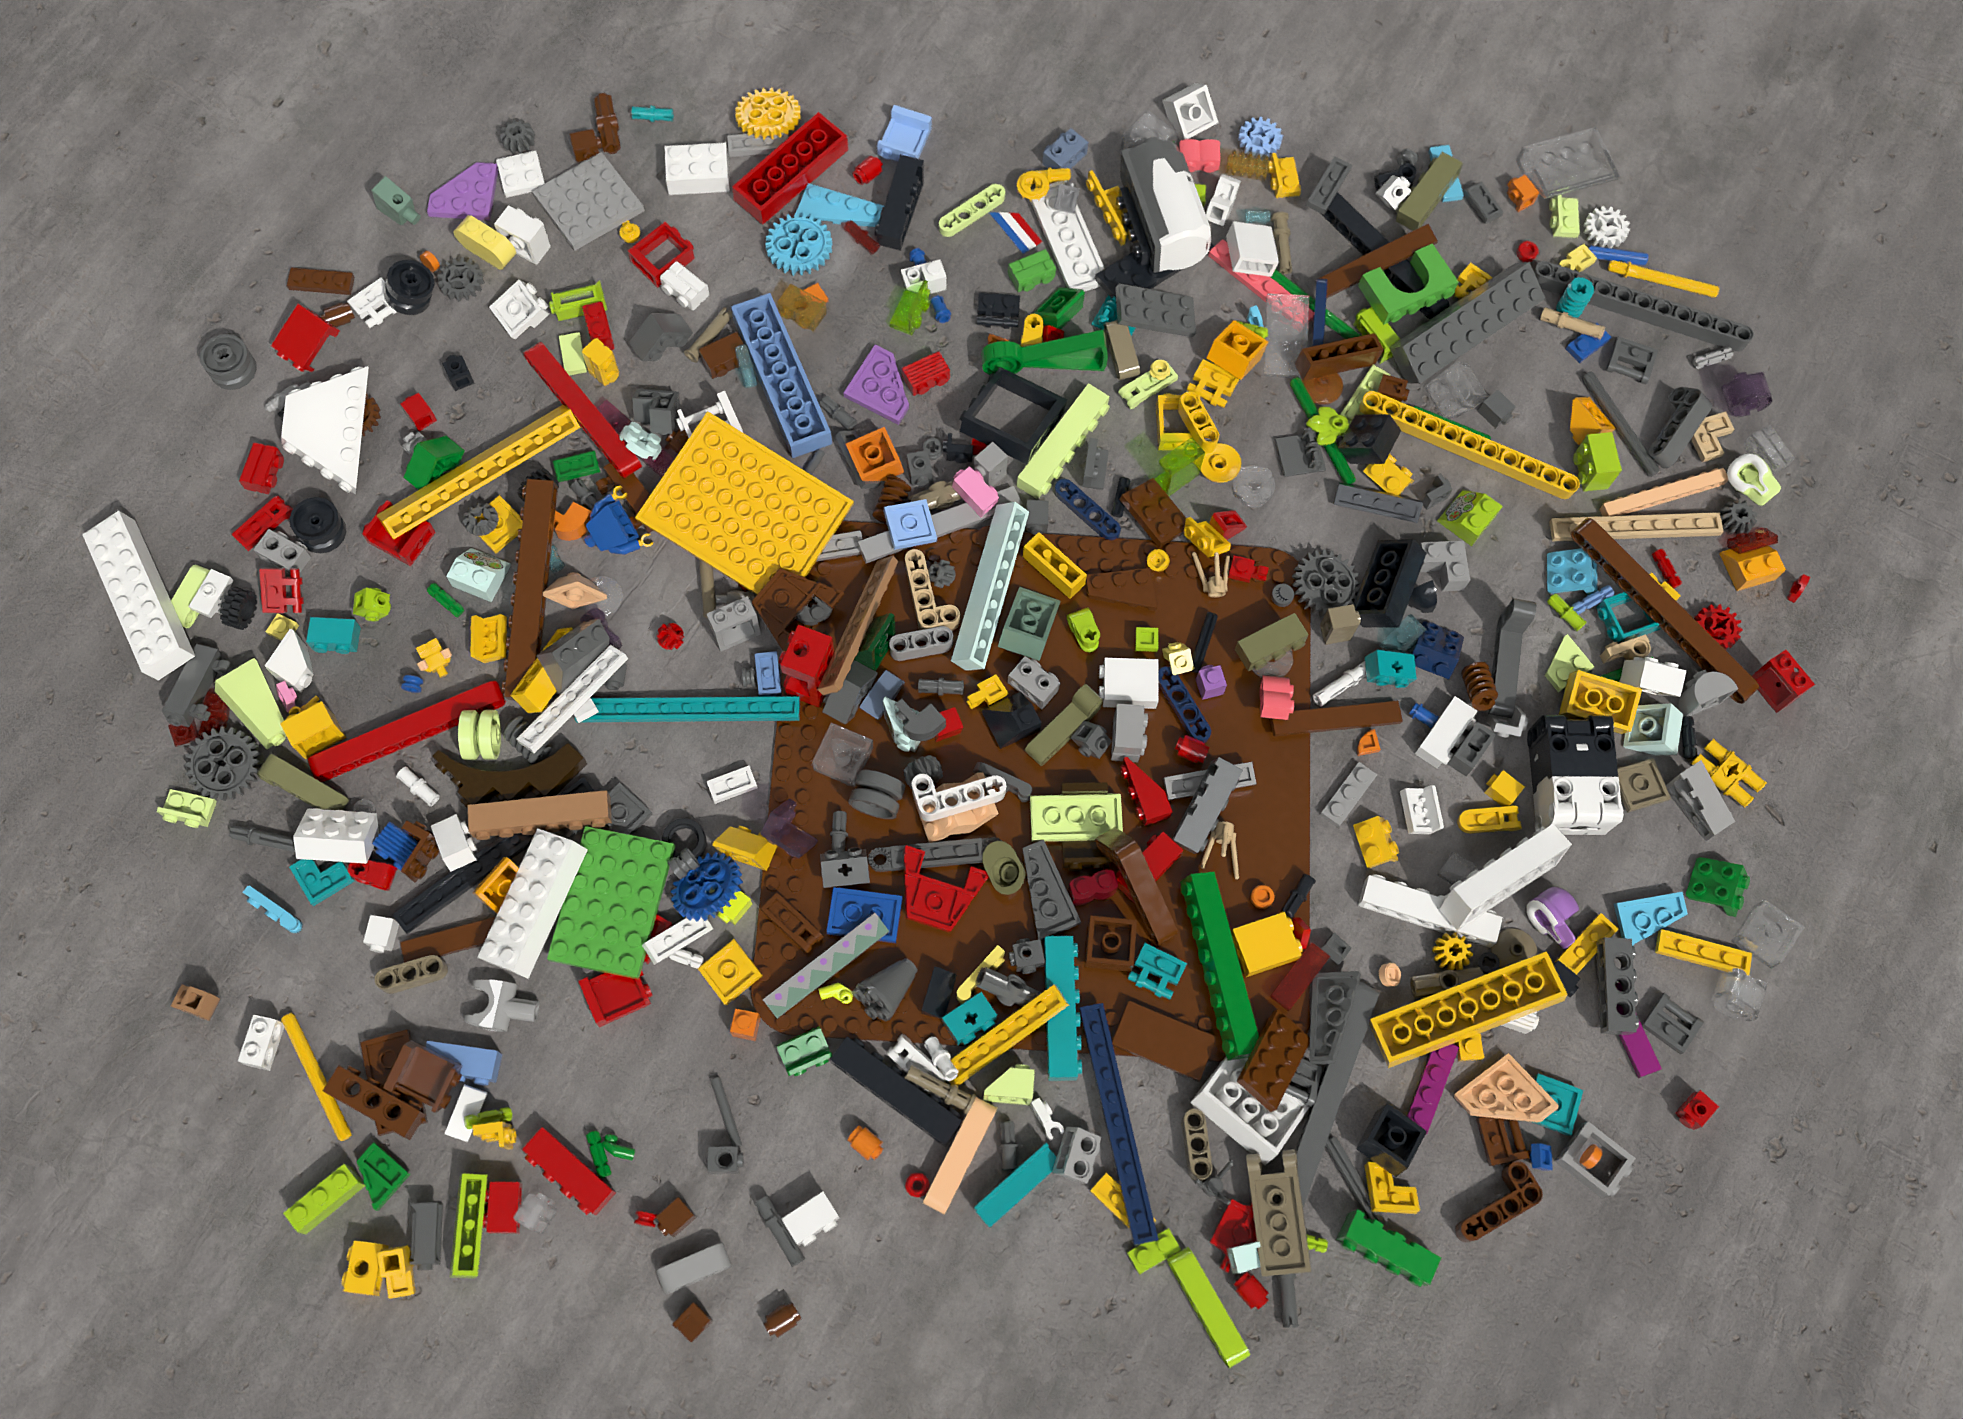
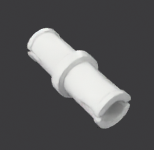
[396,767,440,807]
[924,1037,958,1081]

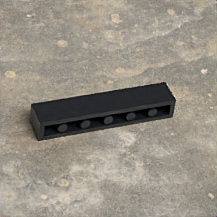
[830,1037,962,1147]

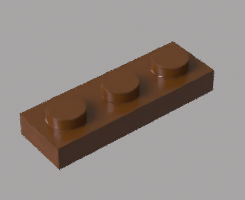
[287,268,355,295]

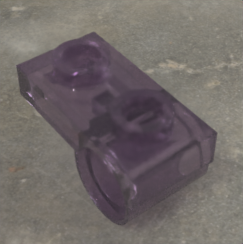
[579,608,623,650]

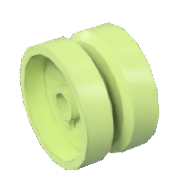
[458,710,501,760]

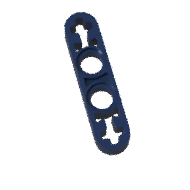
[1312,279,1327,346]
[1054,479,1121,540]
[1158,667,1211,743]

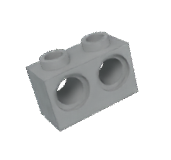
[253,529,311,575]
[1052,1127,1101,1184]

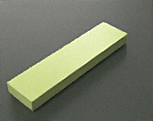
[1335,365,1391,437]

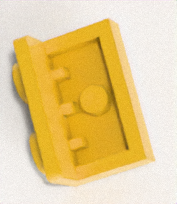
[1363,454,1414,496]
[1184,517,1231,558]
[470,614,507,663]
[1353,816,1399,868]

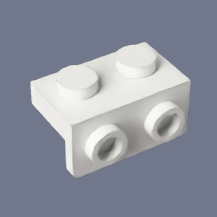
[1400,785,1444,834]

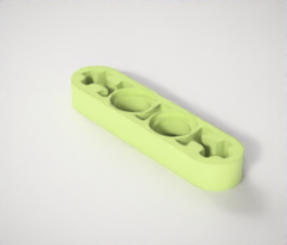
[939,184,1005,237]

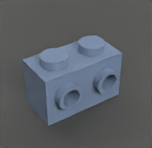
[1042,128,1088,169]

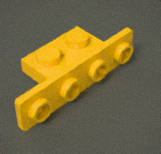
[1086,170,1127,246]

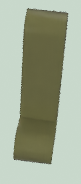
[1024,684,1103,766]
[257,754,349,810]

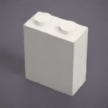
[1226,221,1279,277]
[1099,658,1158,709]

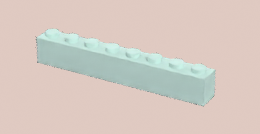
[951,502,1029,670]

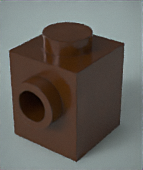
[570,129,602,162]

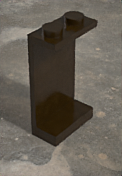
[1060,782,1111,871]

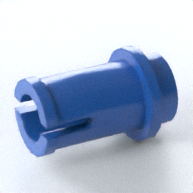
[909,248,927,266]
[930,295,951,323]
[1409,703,1439,728]

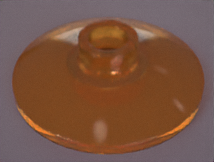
[1302,373,1343,405]

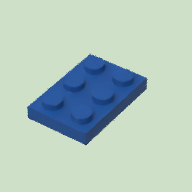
[827,887,902,943]

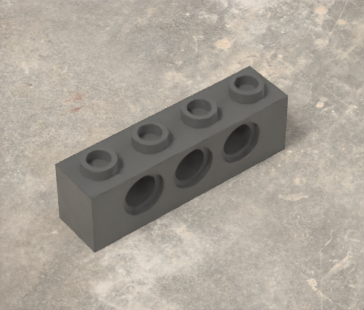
[1596,937,1639,1035]

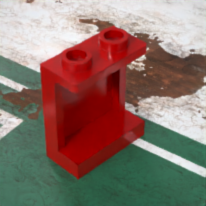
[271,304,340,373]
[362,500,436,567]
[578,970,653,1028]

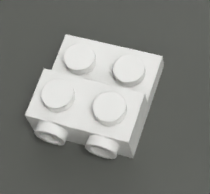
[489,280,549,339]

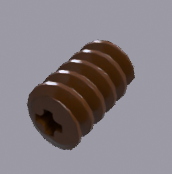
[872,475,911,524]
[1461,662,1498,711]

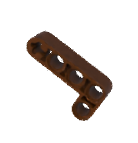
[1455,1161,1543,1243]

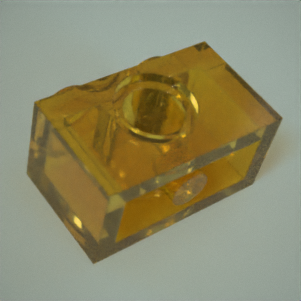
[777,284,827,332]

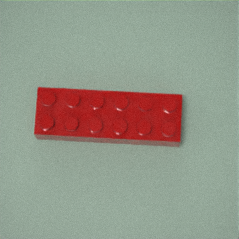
[732,112,848,225]

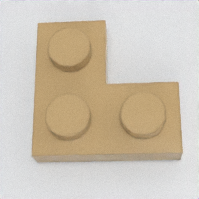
[1691,412,1735,462]

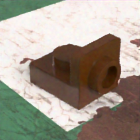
[1378,374,1410,402]
[664,429,689,454]

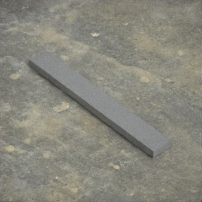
[857,486,1023,563]

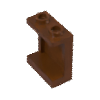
[383,1040,463,1113]

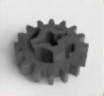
[437,257,484,302]

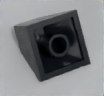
[981,692,1042,749]

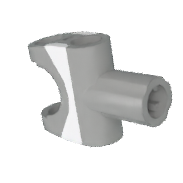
[464,980,540,1032]

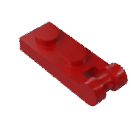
[231,496,293,551]

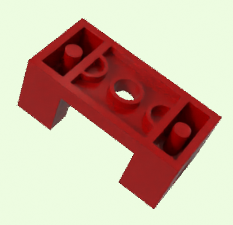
[779,625,834,708]

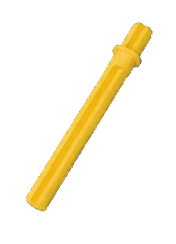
[1608,260,1719,297]

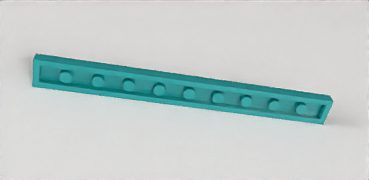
[575,696,800,723]

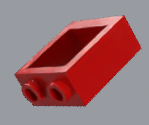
[628,222,695,288]
[1752,650,1815,713]

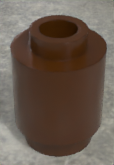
[321,303,355,328]
[763,1302,802,1338]

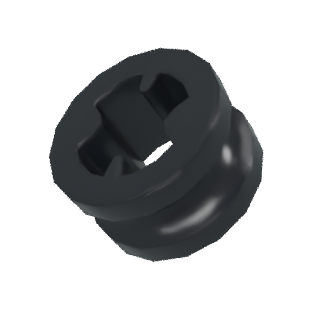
[1478,952,1500,974]

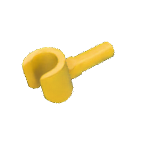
[289,696,320,715]

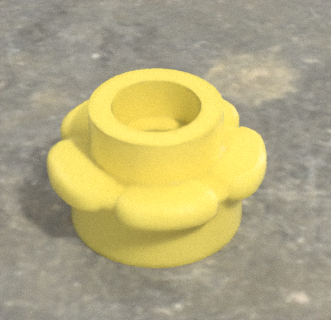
[1150,360,1170,380]

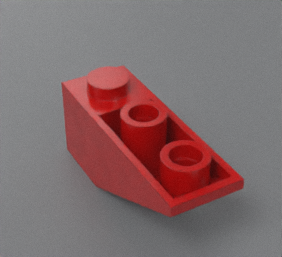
[1120,757,1172,826]

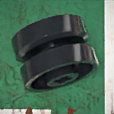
[384,260,435,315]
[289,497,347,554]

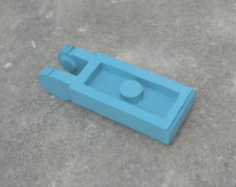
[243,885,303,934]

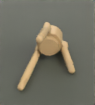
[1192,552,1230,597]
[1200,822,1239,879]

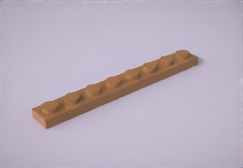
[817,556,898,695]

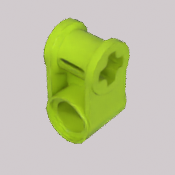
[1067,607,1100,652]

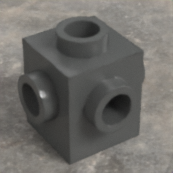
[1071,721,1112,759]
[1009,938,1045,974]

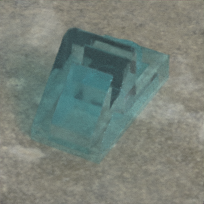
[1380,614,1427,653]

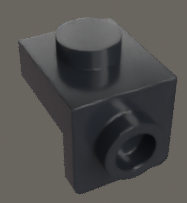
[943,433,973,464]

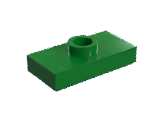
[553,450,600,483]

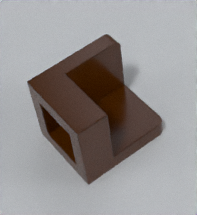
[672,1302,713,1342]

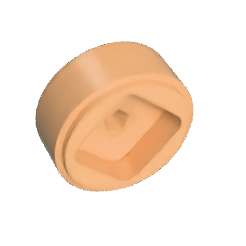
[1379,963,1401,987]

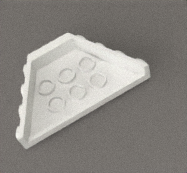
[281,366,369,495]

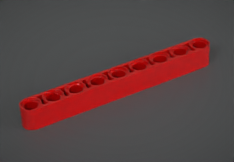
[523,341,642,479]
[307,681,506,782]

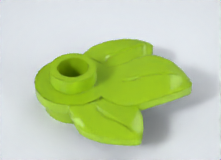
[1306,407,1349,445]

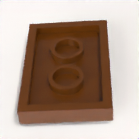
[1119,478,1186,548]

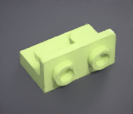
[1549,191,1580,238]
[156,789,217,828]

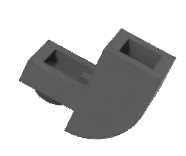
[895,699,946,741]

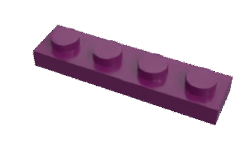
[1407,1044,1459,1135]

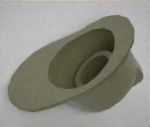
[982,841,1025,895]

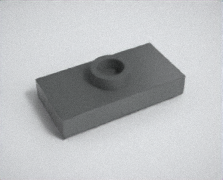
[1463,181,1504,224]

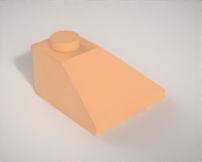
[543,572,607,609]

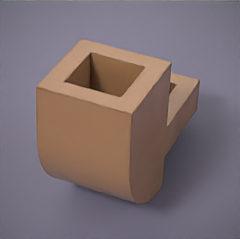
[171,985,220,1021]

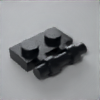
[977,292,1020,329]

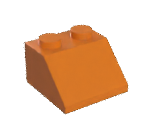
[846,427,904,481]

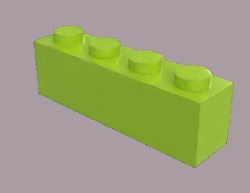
[450,1174,487,1278]

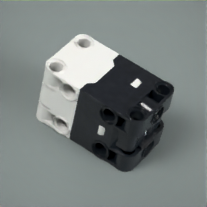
[1527,715,1623,835]

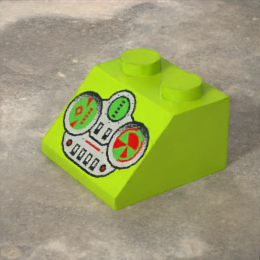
[1437,490,1503,547]

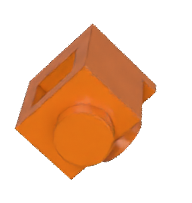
[1507,175,1540,212]

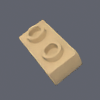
[1600,634,1651,664]

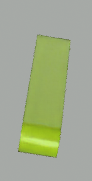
[1167,1247,1250,1368]

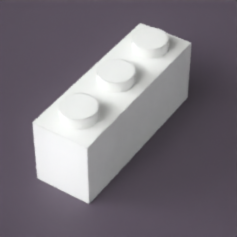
[1415,696,1477,769]

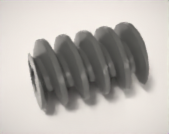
[504,716,552,765]

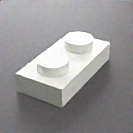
[707,766,757,804]

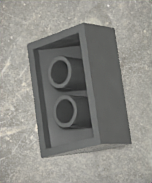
[536,619,610,694]

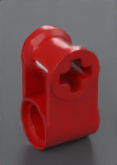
[348,860,397,891]

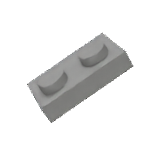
[1487,705,1528,737]

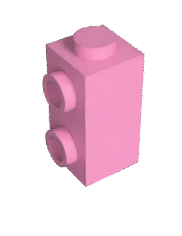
[952,466,999,517]

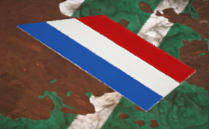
[989,212,1043,254]

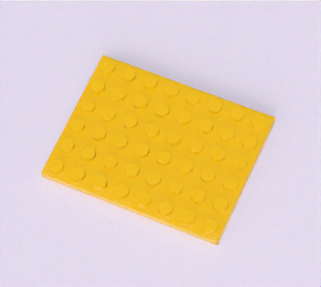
[635,411,854,595]

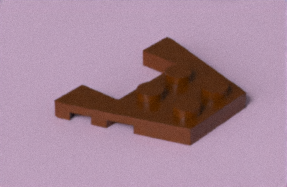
[752,568,845,654]

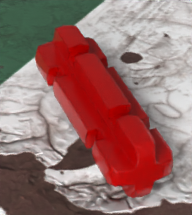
[1652,549,1682,589]

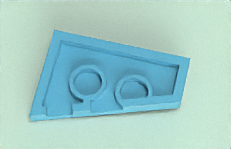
[1614,892,1688,946]

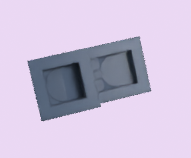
[860,670,905,719]

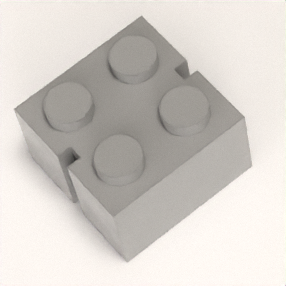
[1111,704,1148,762]

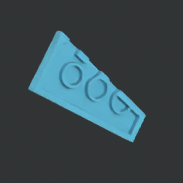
[796,183,885,227]

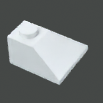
[265,629,314,693]

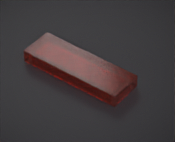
[1270,942,1330,1012]

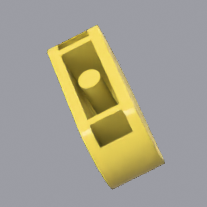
[454,215,516,270]

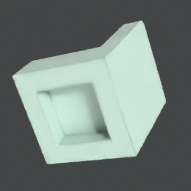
[1227,1242,1261,1274]

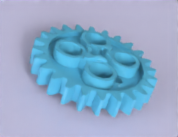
[765,213,832,276]

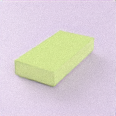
[559,332,587,375]

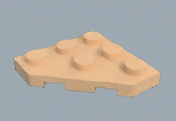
[1454,1053,1558,1123]

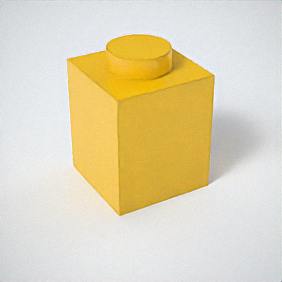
[1484,770,1525,807]

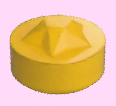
[1147,549,1170,572]

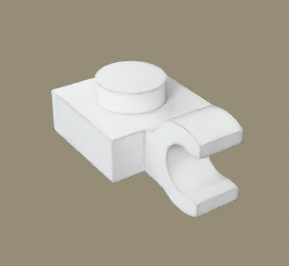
[1030,1098,1064,1141]

